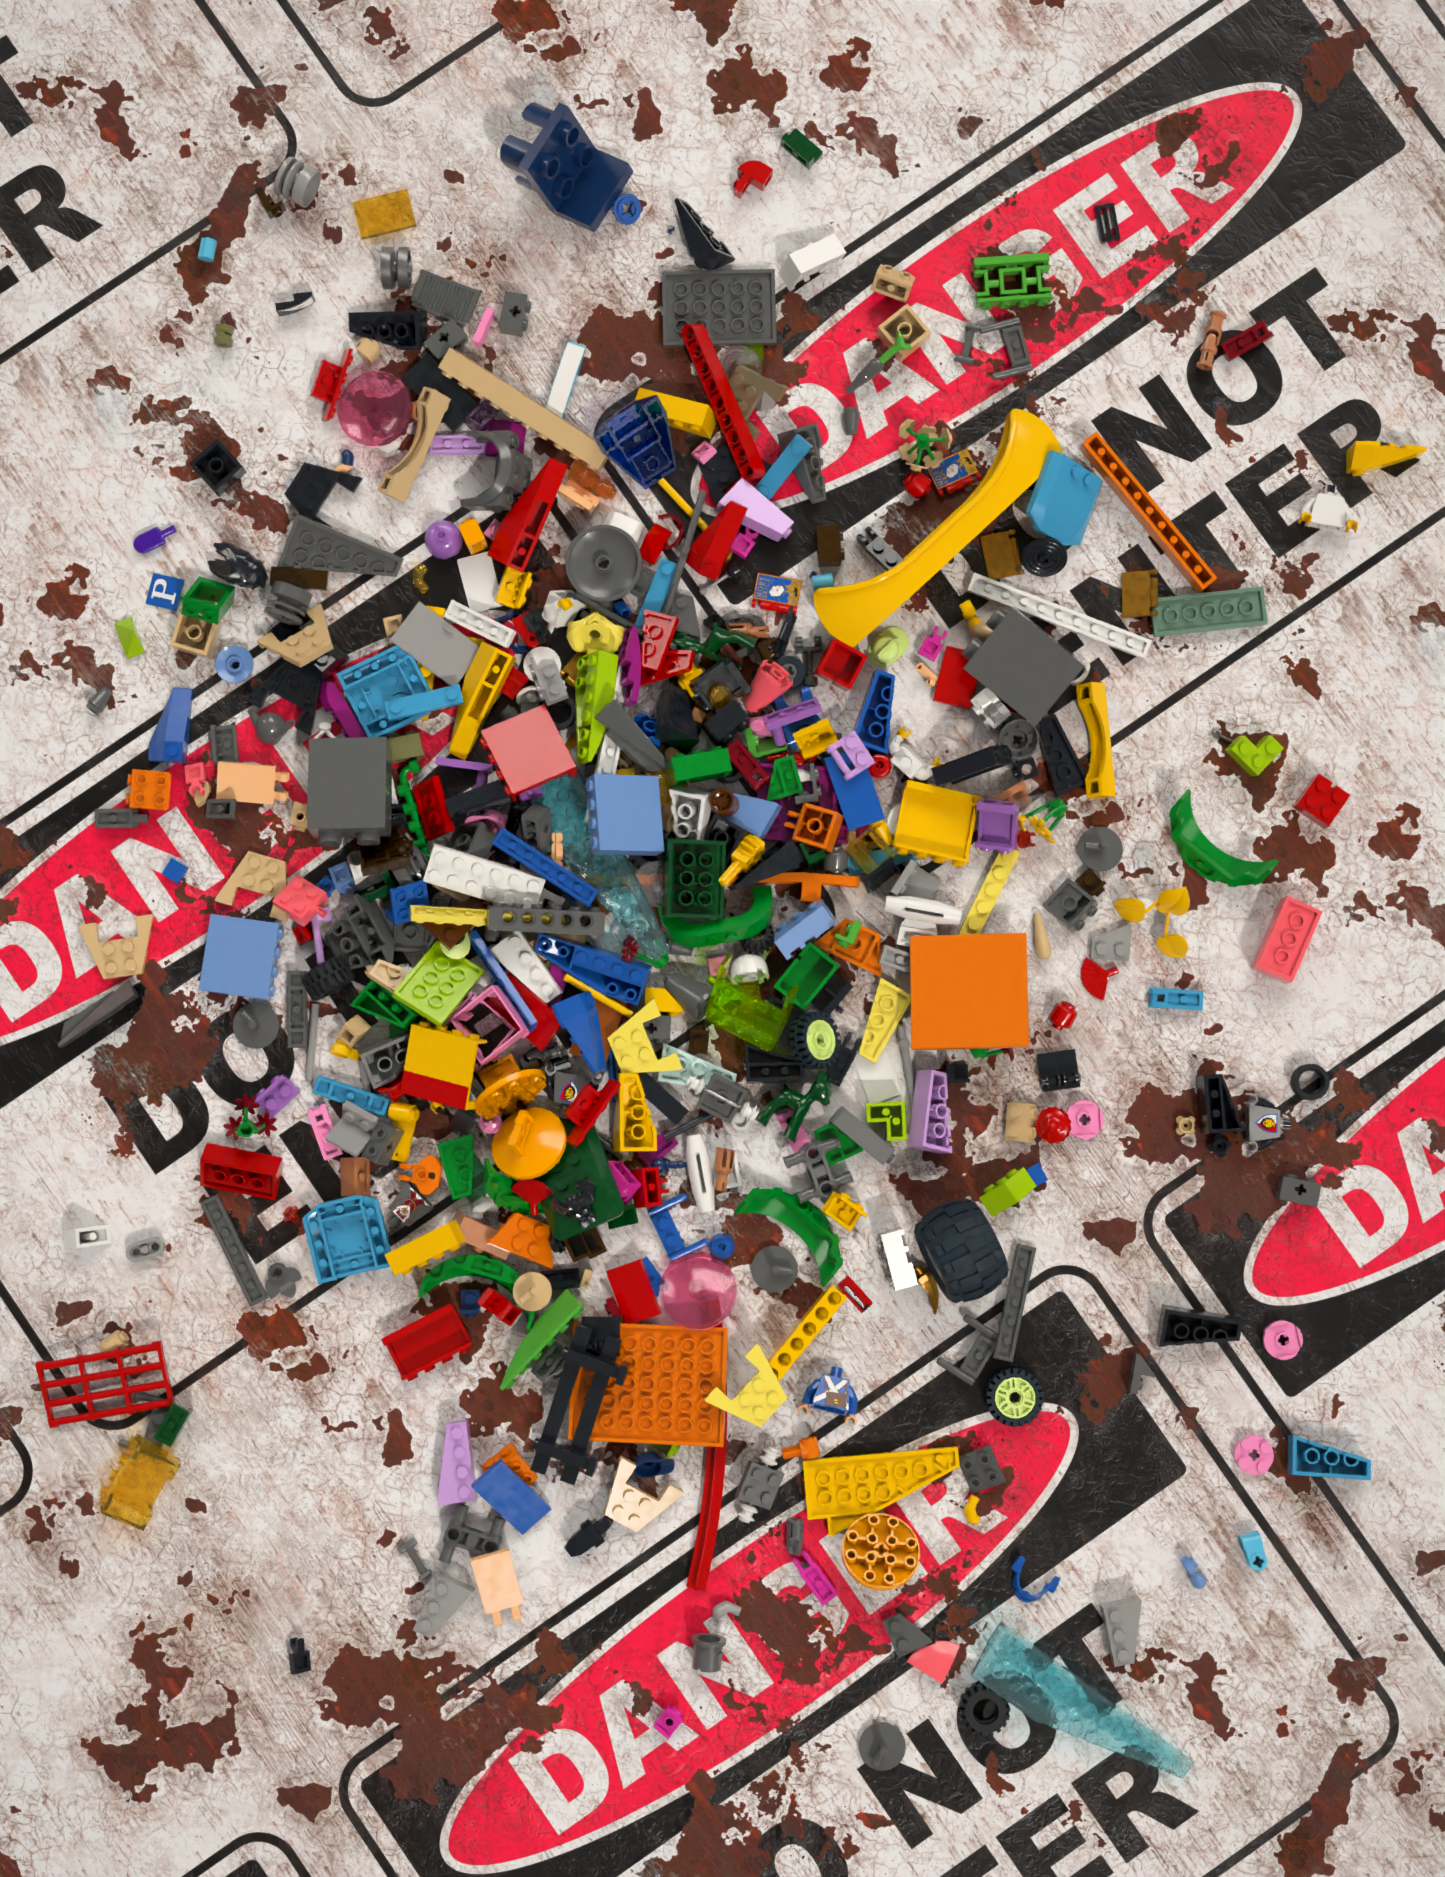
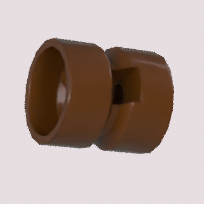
[709,788,740,817]

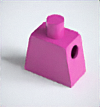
[608,1161,642,1204]

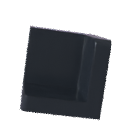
[944,1064,970,1084]

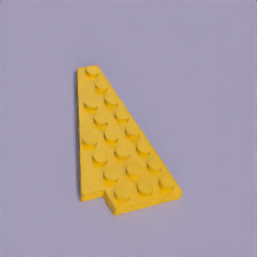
[802,1446,960,1537]

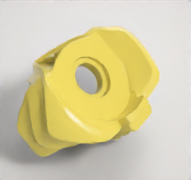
[566,611,624,654]

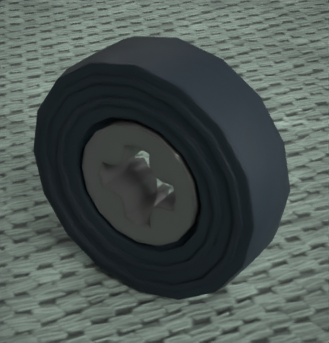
[775,655,806,690]

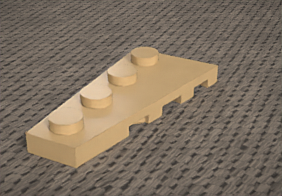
[367,959,410,993]

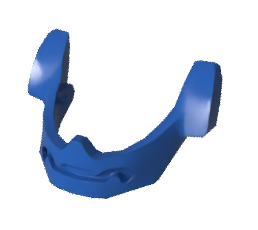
[1011,1556,1060,1603]

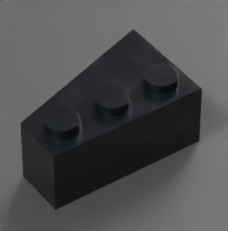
[655,683,699,753]
[745,1043,804,1084]

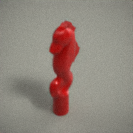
[768,751,817,767]

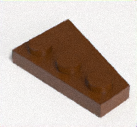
[421,897,487,951]

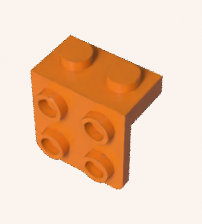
[126,769,171,811]
[481,1442,538,1486]

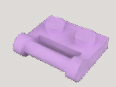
[825,730,875,781]

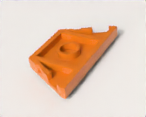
[814,918,881,977]
[487,1212,553,1269]

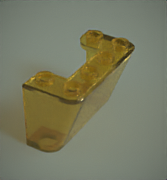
[99,1434,181,1531]

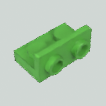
[834,920,862,949]

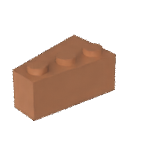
[452,1210,509,1260]

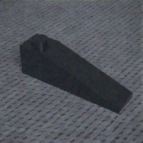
[674,198,735,271]
[705,813,753,871]
[728,840,805,890]

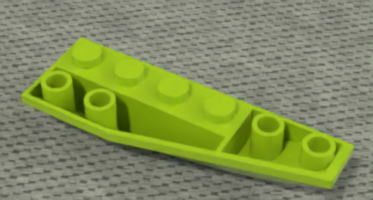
[575,650,618,765]

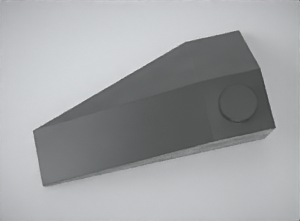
[777,423,826,504]

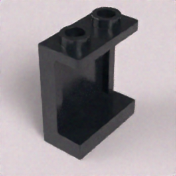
[690,655,752,715]

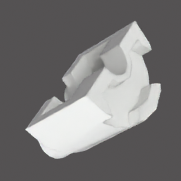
[970,687,1012,730]

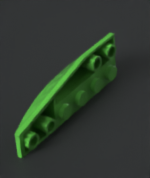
[500,1289,584,1391]

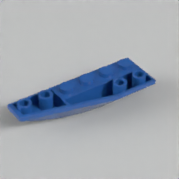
[534,933,653,1006]

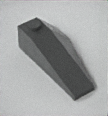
[356,1024,432,1089]

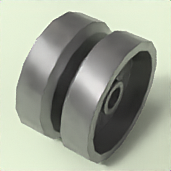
[380,247,413,289]

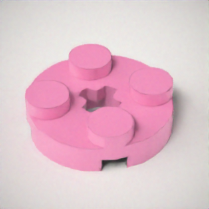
[1066,1100,1104,1139]
[1262,1320,1303,1360]
[1233,1435,1274,1475]

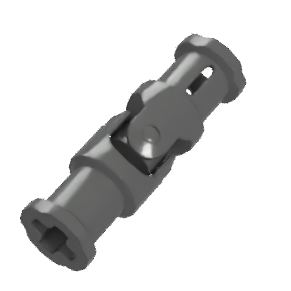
[515,1042,563,1070]

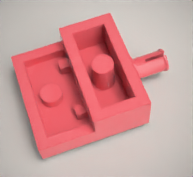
[272,875,329,927]

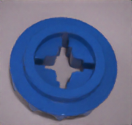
[612,194,641,225]

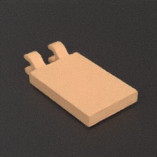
[216,761,290,805]
[470,1548,524,1627]

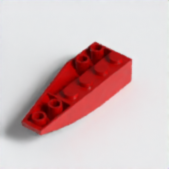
[487,457,568,573]

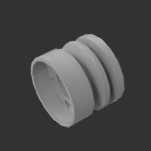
[274,156,322,207]

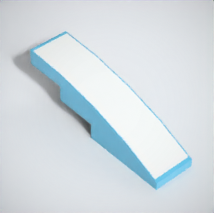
[546,341,586,418]

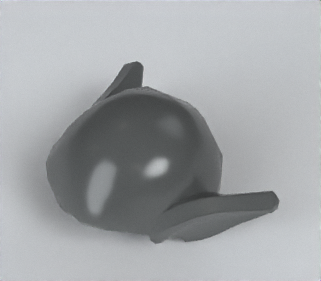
[248,709,295,745]

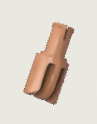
[728,623,770,638]
[713,1147,736,1192]

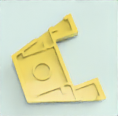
[608,999,683,1073]
[704,1343,787,1427]

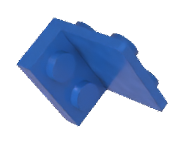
[385,879,429,925]

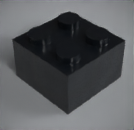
[189,439,247,497]
[704,699,749,746]

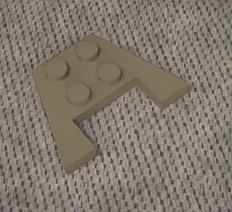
[728,365,788,443]

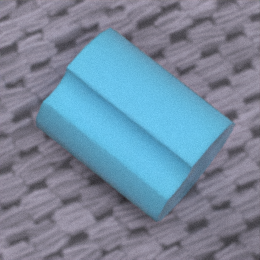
[198,237,217,262]
[812,573,834,592]

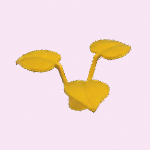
[1113,886,1190,958]

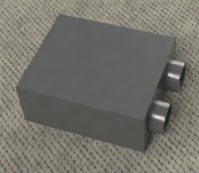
[961,606,1085,726]
[307,737,392,847]

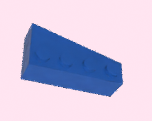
[853,669,895,755]

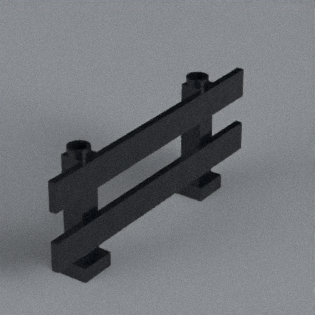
[530,1324,631,1485]

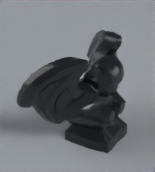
[551,1179,596,1229]

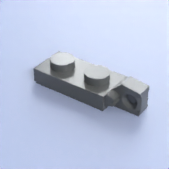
[95,809,150,829]

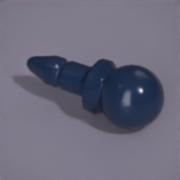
[651,1158,687,1173]

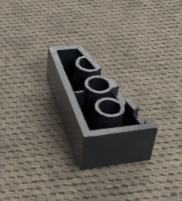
[1156,1304,1243,1347]

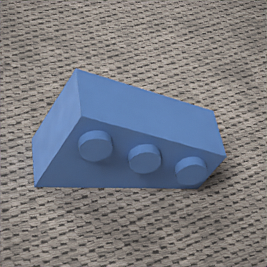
[774,900,835,960]

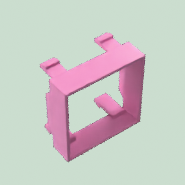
[450,985,531,1065]
[443,992,516,1071]

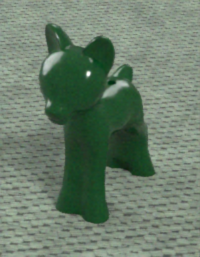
[672,622,758,672]
[755,1072,832,1143]

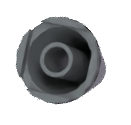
[664,972,718,1021]

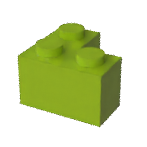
[1225,735,1284,777]
[865,1101,907,1141]
[979,1167,1036,1217]

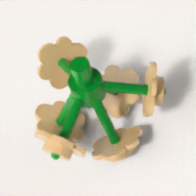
[898,419,952,472]

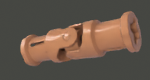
[1196,310,1227,371]

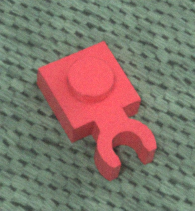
[184,762,207,797]

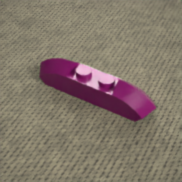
[320,681,367,738]

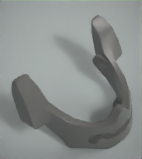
[722,610,766,657]

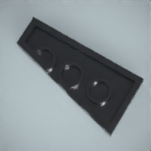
[1037,714,1087,798]

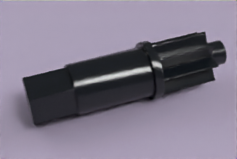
[772,613,797,658]

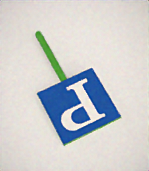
[145,573,215,611]

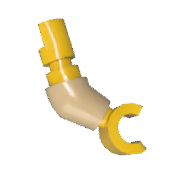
[959,599,993,641]

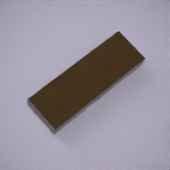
[269,566,329,591]

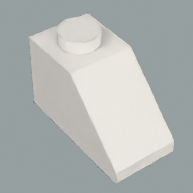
[63,1224,111,1250]

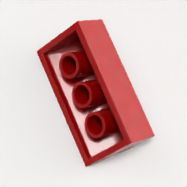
[200,1143,283,1200]

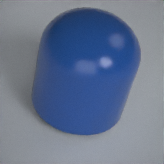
[612,601,631,619]

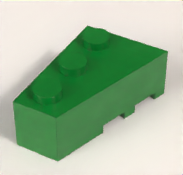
[350,980,422,1030]

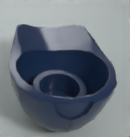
[634,1452,675,1478]

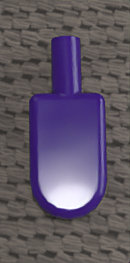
[133,525,177,554]

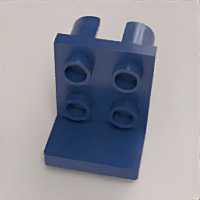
[500,102,633,232]

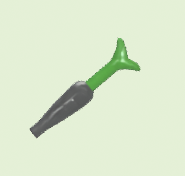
[845,331,912,395]

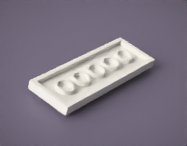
[423,843,546,914]

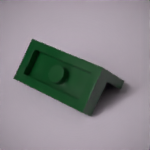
[781,129,823,170]
[798,842,826,869]
[153,1402,193,1447]

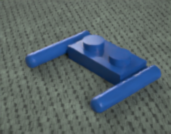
[647,1193,709,1263]

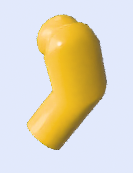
[963,1494,980,1525]

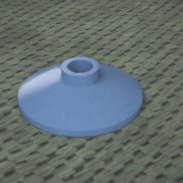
[215,645,254,683]

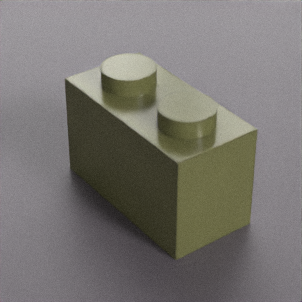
[386,731,425,764]

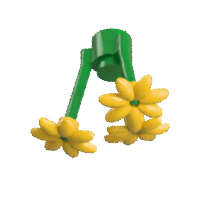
[1018,798,1068,844]

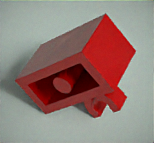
[630,1167,669,1208]

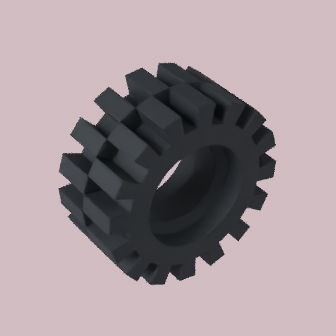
[740,924,774,955]

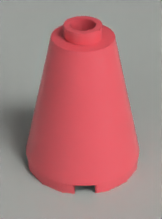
[744,660,793,713]

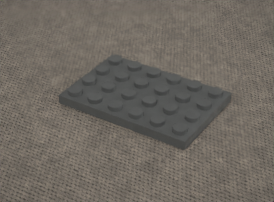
[662,269,777,347]

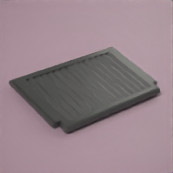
[410,269,482,327]

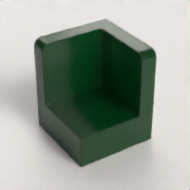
[608,1204,638,1229]

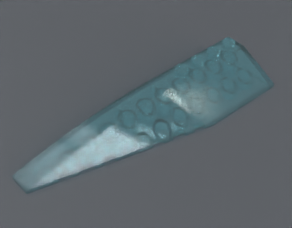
[527,754,670,962]
[971,1621,1194,1779]

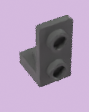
[794,763,822,806]

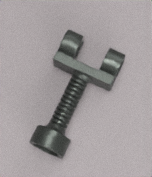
[795,636,822,687]

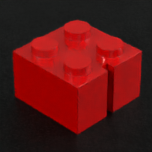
[813,638,868,692]
[1292,773,1350,829]

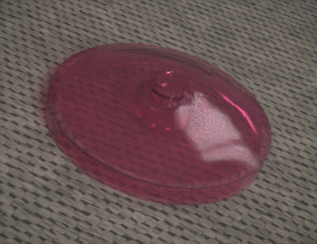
[338,371,412,447]
[659,1253,737,1330]

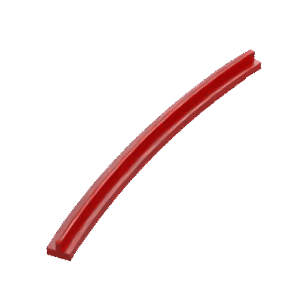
[686,1300,727,1591]

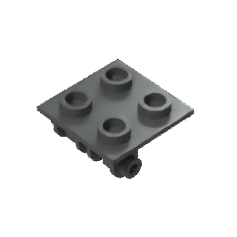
[959,1444,1006,1493]

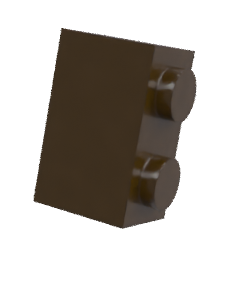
[815,524,845,567]

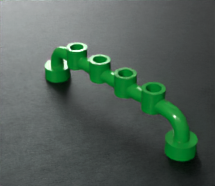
[397,758,431,861]

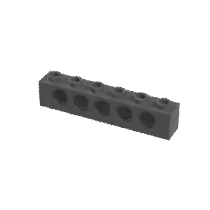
[486,902,605,936]

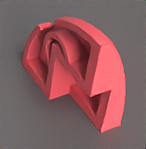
[907,1640,960,1683]

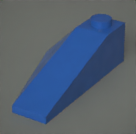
[551,991,607,1074]

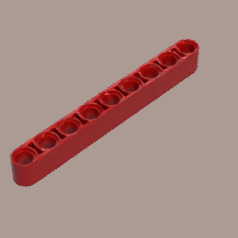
[681,323,765,481]

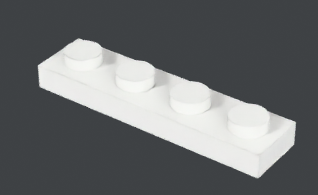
[443,600,516,649]

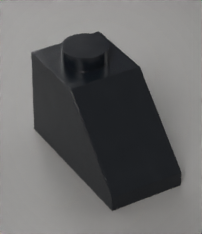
[449,1109,479,1137]

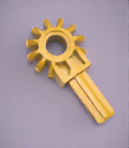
[718,834,765,887]

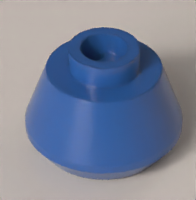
[709,1233,735,1260]

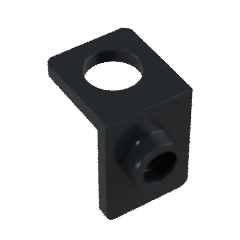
[1011,758,1039,783]

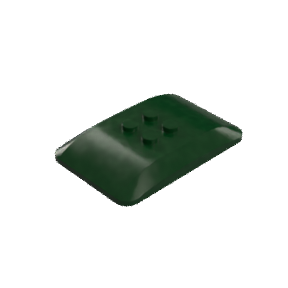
[533,1118,625,1241]

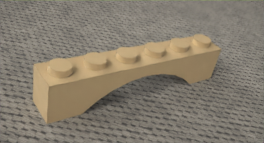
[377,387,451,503]

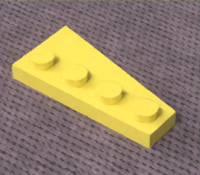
[858,978,911,1063]

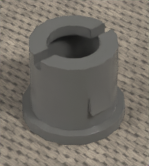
[691,1633,726,1673]

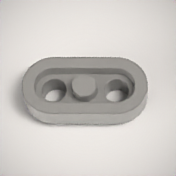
[126,1237,165,1262]

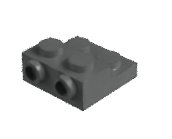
[1042,878,1098,933]

